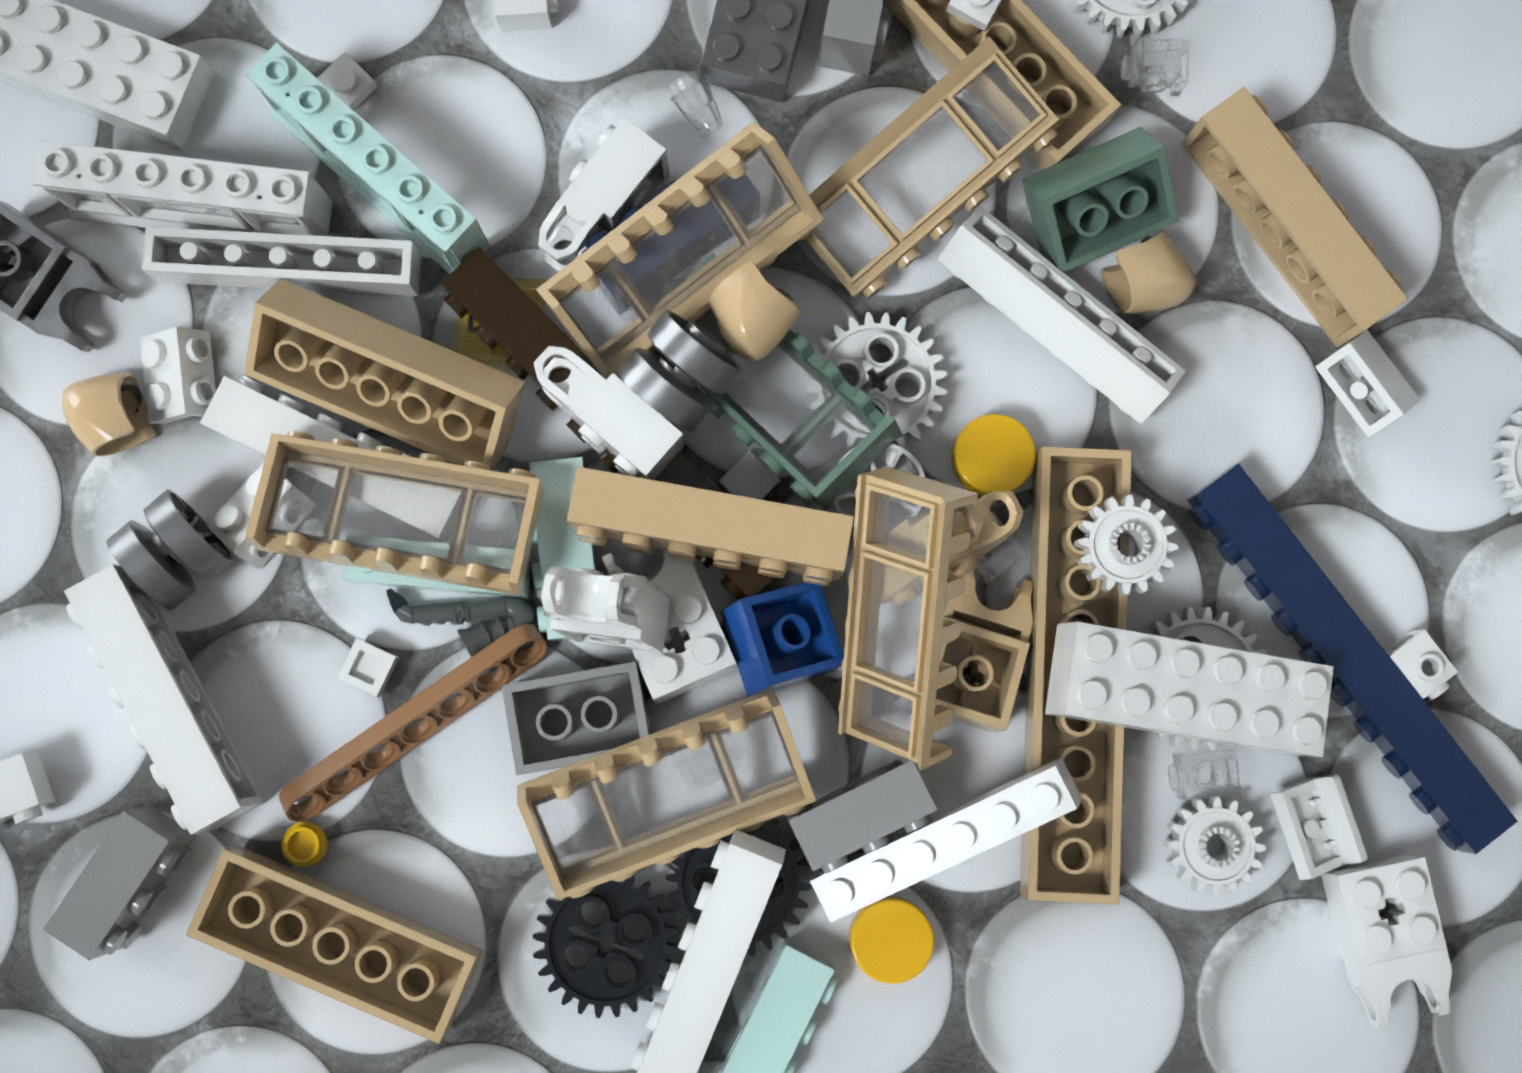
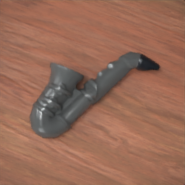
[386,588,535,657]

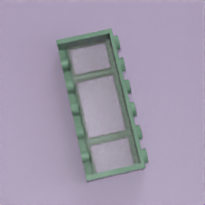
[653,252,903,511]

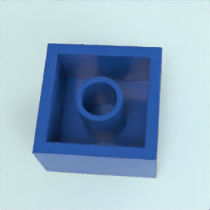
[720,582,844,697]

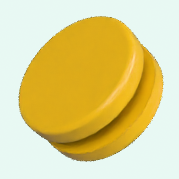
[951,414,1036,497]
[849,896,934,984]

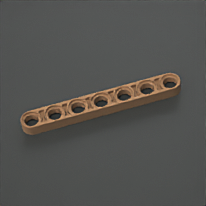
[279,624,548,822]

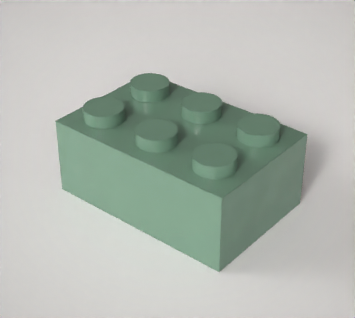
[1021,127,1179,273]

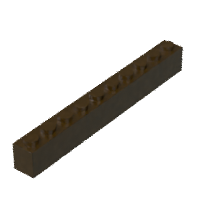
[441,247,775,600]

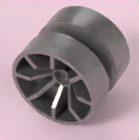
[618,309,742,432]
[106,489,232,610]

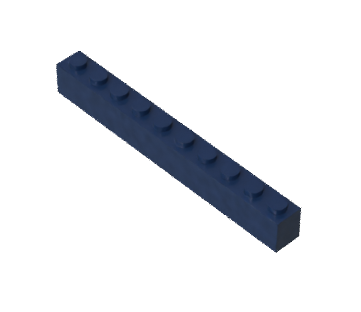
[1187,463,1518,854]

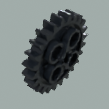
[666,820,812,956]
[533,874,679,1018]

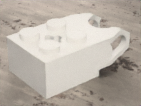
[538,117,670,272]
[533,346,684,480]
[602,549,738,705]
[541,566,671,653]
[1321,853,1452,1029]

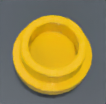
[281,821,328,867]

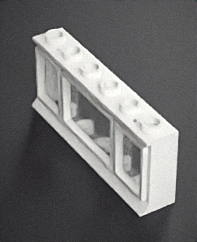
[32,140,333,236]

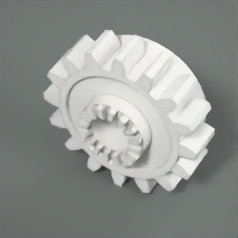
[1074,495,1178,596]
[1163,796,1266,896]

